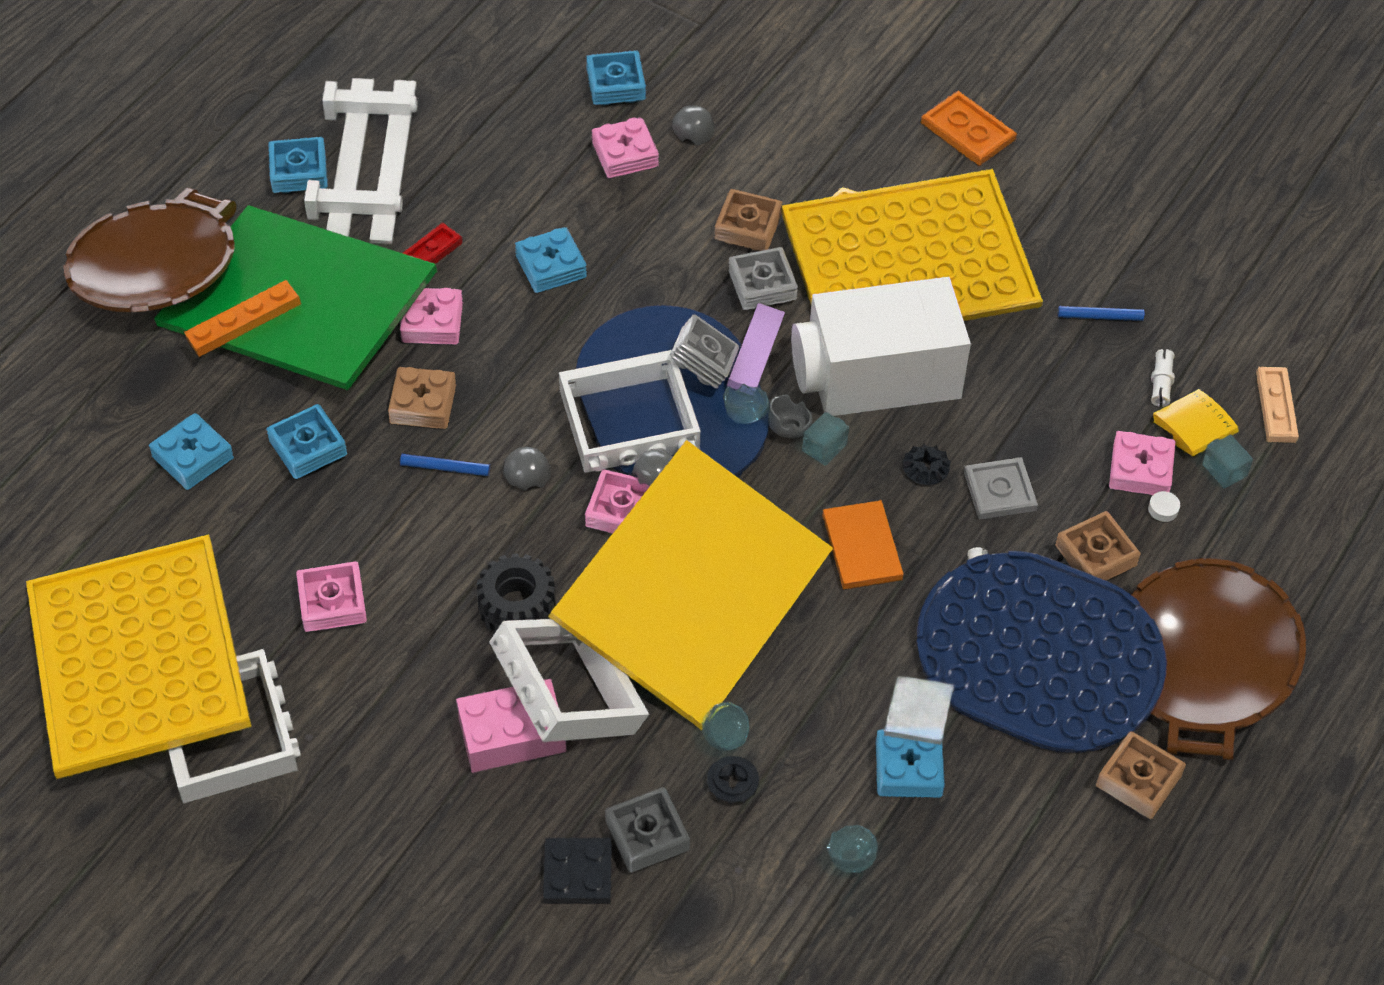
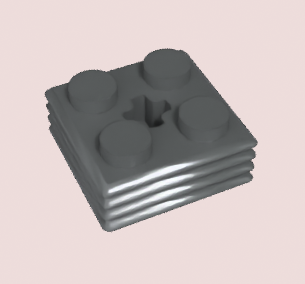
[605,787,690,872]

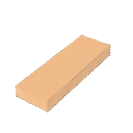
[1256,367,1299,443]

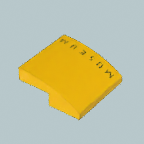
[1153,389,1239,456]

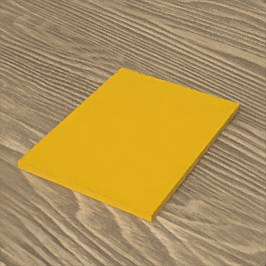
[781,169,1043,321]
[548,440,833,730]
[26,535,252,779]

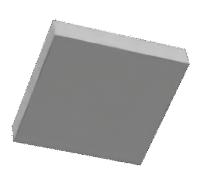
[964,457,1038,520]

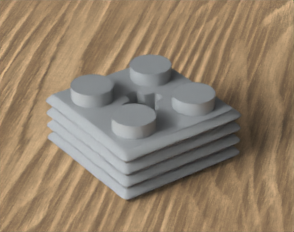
[728,247,798,310]
[670,315,739,388]

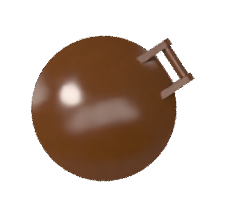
[63,188,237,312]
[1131,558,1306,761]

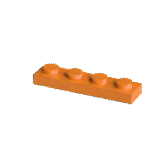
[184,280,301,357]

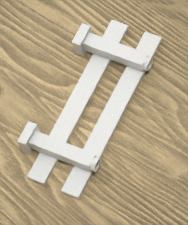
[304,78,417,244]

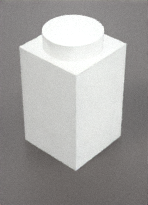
[791,277,971,417]

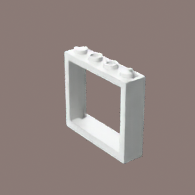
[559,350,700,473]
[489,619,649,742]
[168,649,301,803]

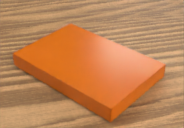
[921,91,1017,166]
[823,500,904,589]

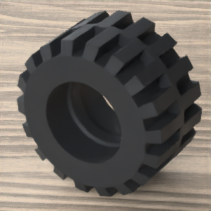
[477,554,556,633]

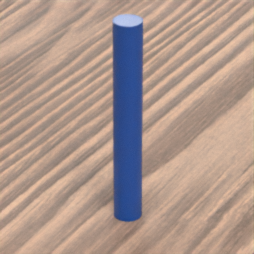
[1058,306,1144,321]
[400,454,490,476]

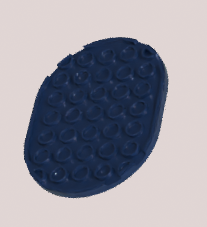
[576,306,769,477]
[917,551,1167,753]

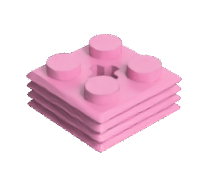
[592,118,659,178]
[400,288,463,344]
[1109,431,1175,495]
[585,469,650,533]
[296,562,367,632]

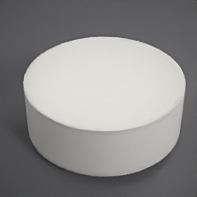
[1148,491,1180,522]

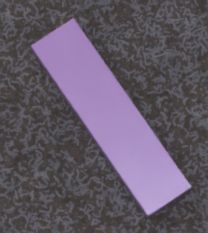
[727,303,785,395]

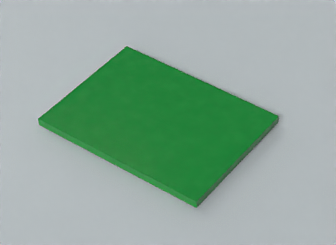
[154,205,437,390]

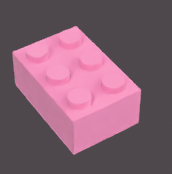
[456,679,566,773]

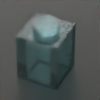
[802,412,849,466]
[1202,434,1253,489]

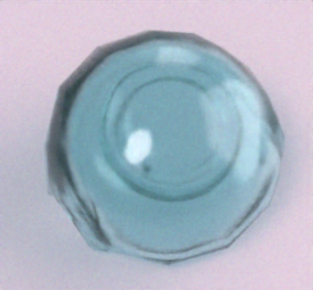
[723,383,770,424]
[702,702,750,751]
[826,825,878,873]

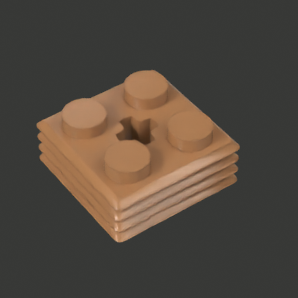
[714,189,783,251]
[388,367,456,429]
[1055,511,1141,580]
[1096,731,1186,819]

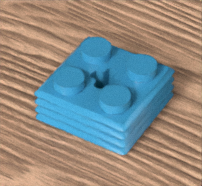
[587,51,646,105]
[269,137,327,193]
[515,227,587,293]
[267,404,347,479]
[149,413,234,490]
[876,730,944,797]

